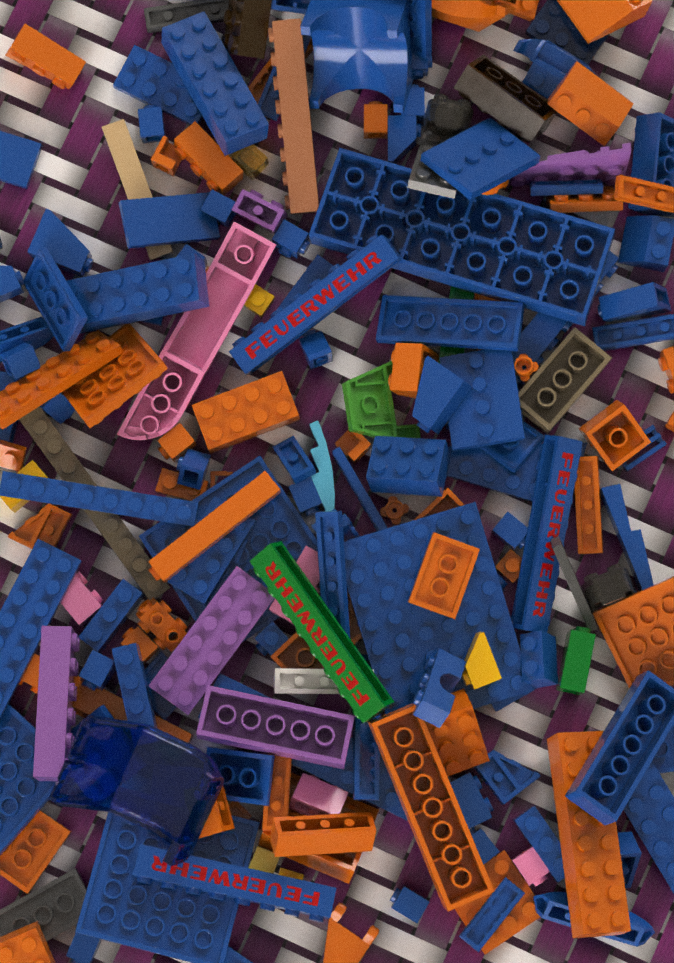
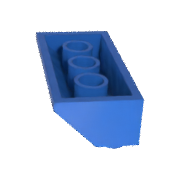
[628,112,674,217]

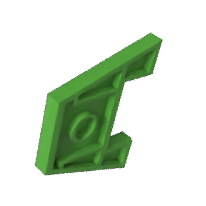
[342,361,421,438]

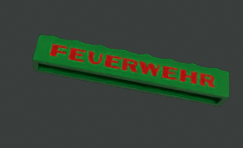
[250,541,394,723]

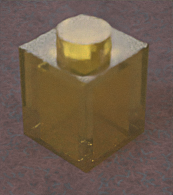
[231,145,269,181]

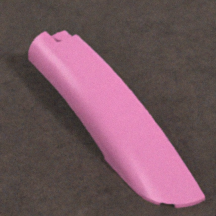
[117,222,276,440]

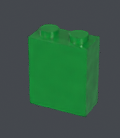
[556,626,596,695]

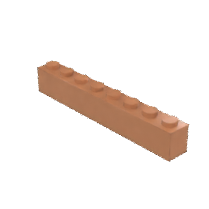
[268,18,319,215]

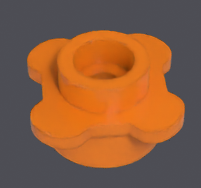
[514,354,539,382]
[380,496,409,525]

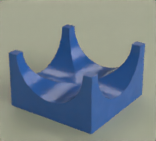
[300,0,413,113]

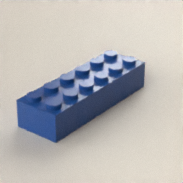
[161,11,269,156]
[67,253,210,334]
[565,670,674,826]

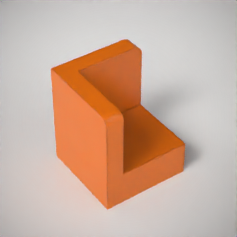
[151,135,182,177]
[335,428,372,464]

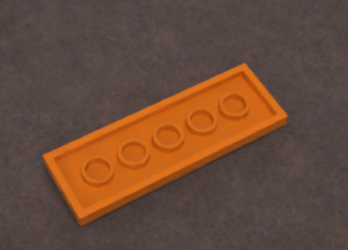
[0,330,124,430]

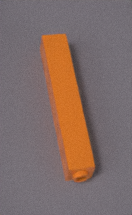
[148,471,281,583]

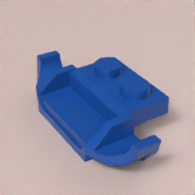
[513,39,595,99]

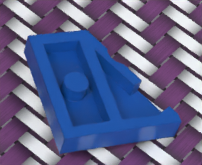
[474,750,540,805]

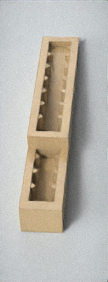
[102,119,173,261]

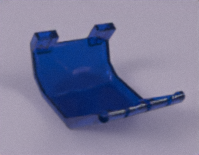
[49,715,224,866]

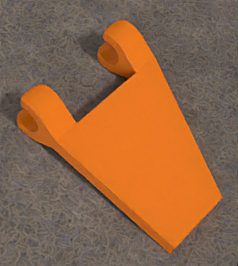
[323,902,379,963]

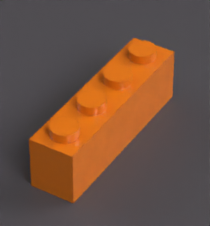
[270,812,376,857]

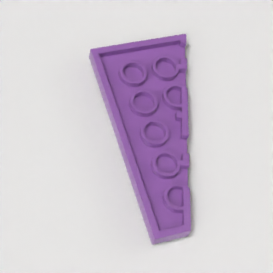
[508,143,631,187]

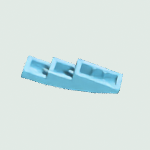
[309,421,335,511]

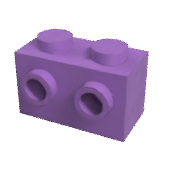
[232,189,288,234]

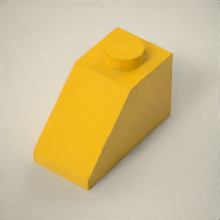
[462,631,502,690]

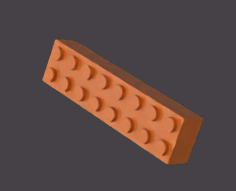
[368,703,495,912]
[547,731,631,938]

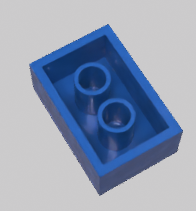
[366,436,451,497]

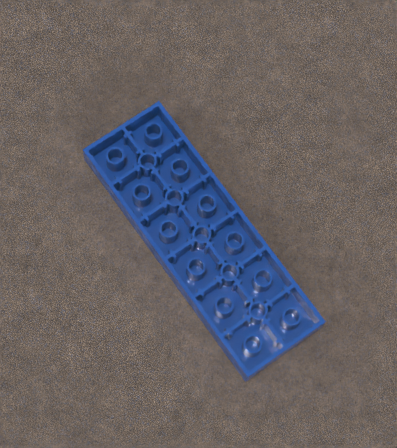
[309,148,615,326]

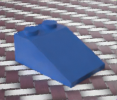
[203,747,275,806]

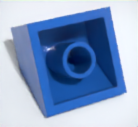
[617,215,674,272]

